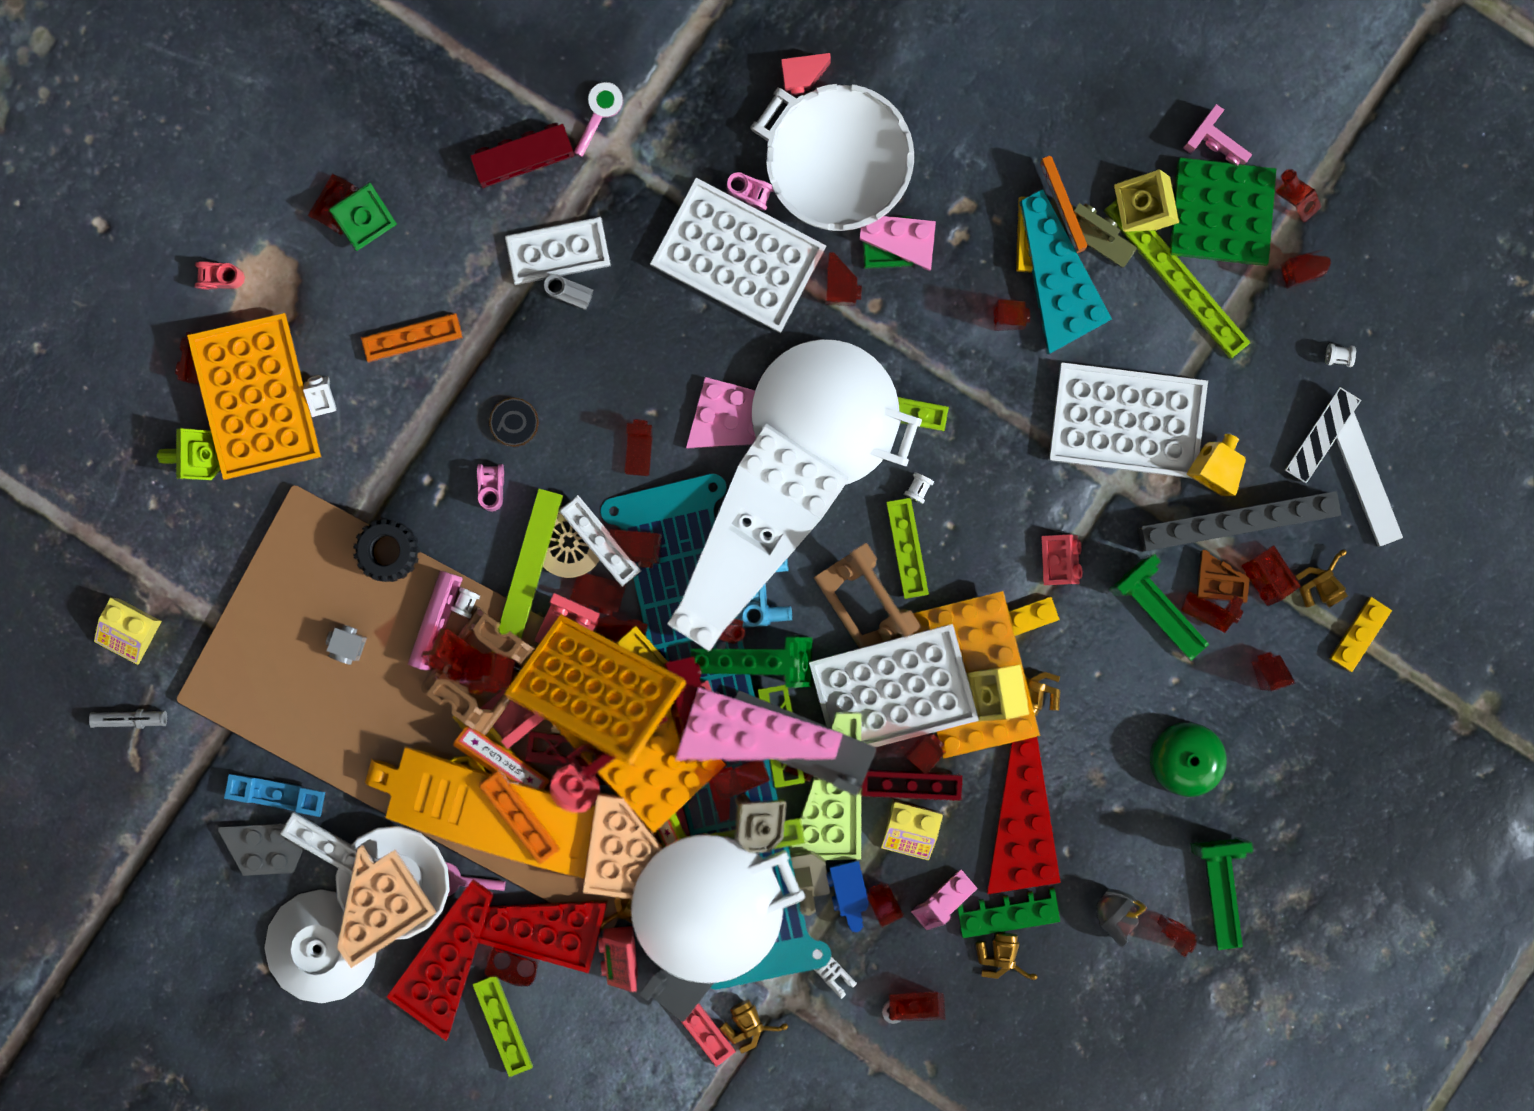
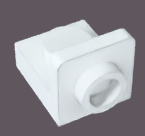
[303,375,336,417]

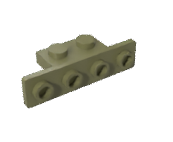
[1050,197,1136,268]

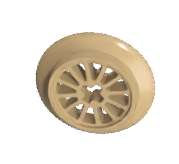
[543,507,599,578]

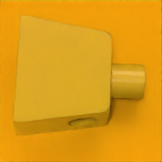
[1186,434,1246,496]

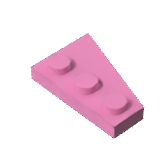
[860,216,936,271]

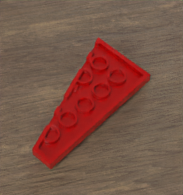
[987,737,1061,894]
[386,879,493,1041]
[478,901,608,973]

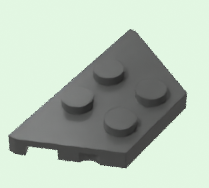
[218,822,315,876]

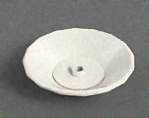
[336,826,449,939]
[264,889,377,1003]

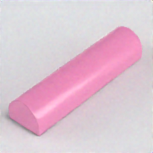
[408,570,462,671]

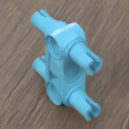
[737,558,792,628]

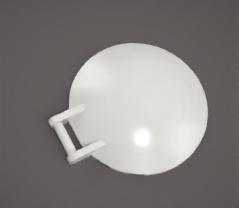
[750,84,914,231]
[752,340,922,485]
[631,834,805,983]

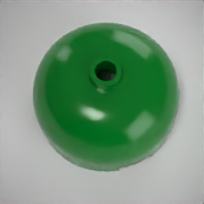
[1150,722,1227,797]

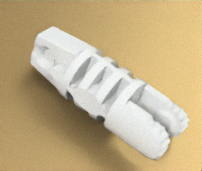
[813,949,857,999]

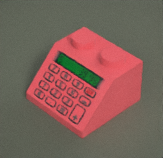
[598,926,638,992]

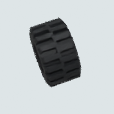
[353,519,420,582]

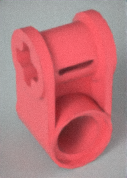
[195,262,245,290]

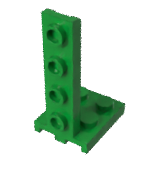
[1108,554,1209,661]
[691,637,813,688]
[1190,837,1253,950]

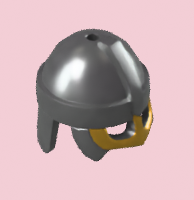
[1097,889,1147,947]

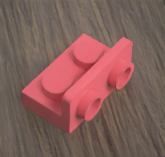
[1042,535,1082,585]

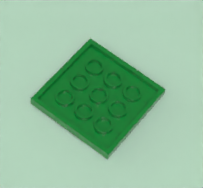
[1170,158,1277,266]

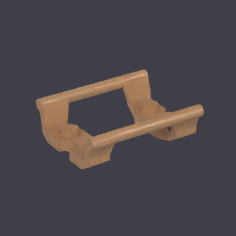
[814,543,921,648]
[421,607,536,736]

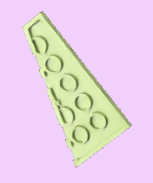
[789,712,861,860]

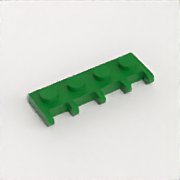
[957,887,1060,938]

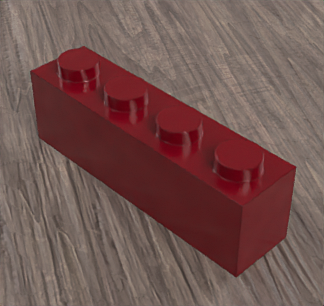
[470,123,575,188]
[661,657,706,764]
[861,770,963,801]

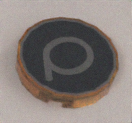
[489,398,539,447]

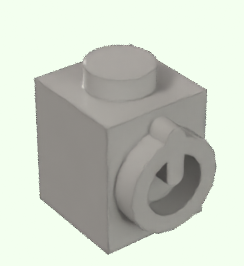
[325,625,367,665]

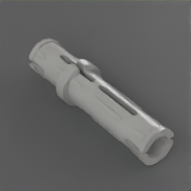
[89,709,167,729]

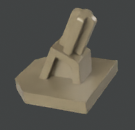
[735,794,786,853]
[790,850,830,916]

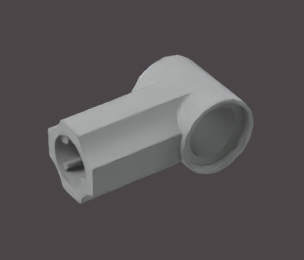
[544,274,594,310]

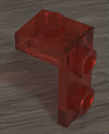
[625,419,653,476]
[1181,592,1244,633]

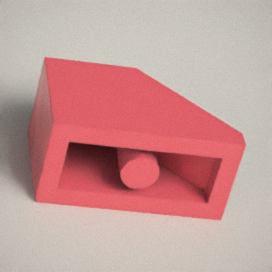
[781,53,831,96]

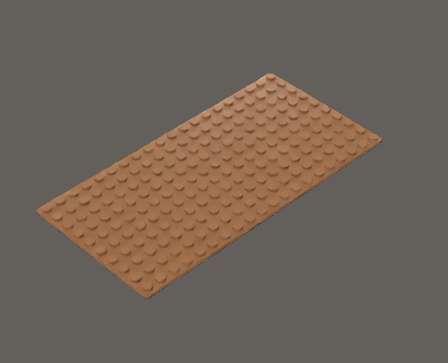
[177,486,661,931]

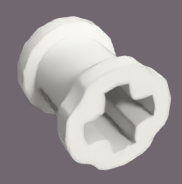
[1325,343,1356,367]
[904,472,934,504]
[450,587,480,618]

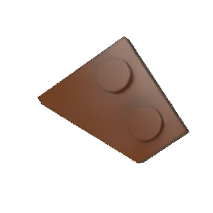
[1196,550,1249,604]

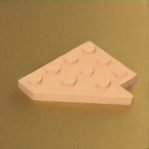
[583,793,663,899]
[337,845,436,968]

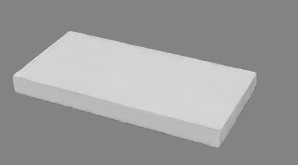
[505,217,611,285]

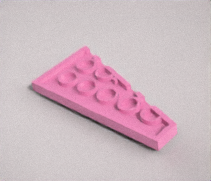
[686,377,756,449]
[676,688,843,761]

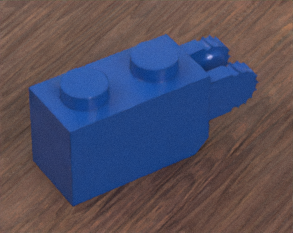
[826,860,869,933]

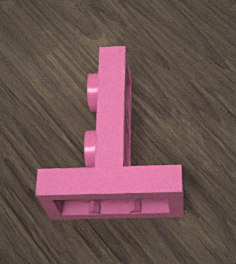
[1183,104,1252,166]
[911,870,978,930]

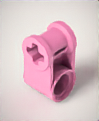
[726,172,774,211]
[477,464,504,512]

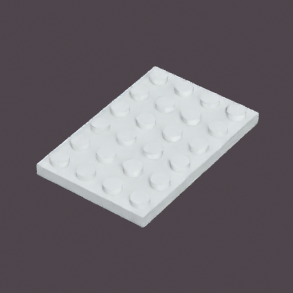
[650,178,826,333]
[1049,363,1208,479]
[809,624,979,747]

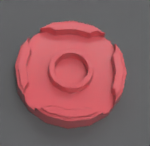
[550,764,600,813]

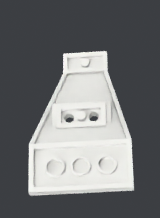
[668,424,849,651]

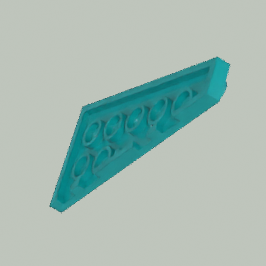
[1020,189,1112,355]

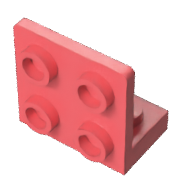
[535,593,600,644]
[480,683,545,749]

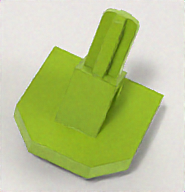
[157,429,221,480]

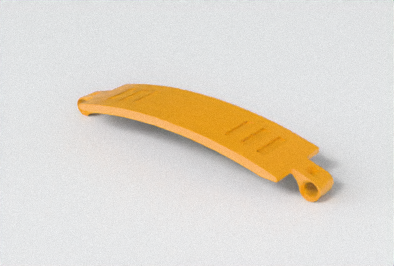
[365,747,664,879]

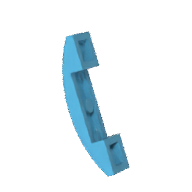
[224,774,325,817]

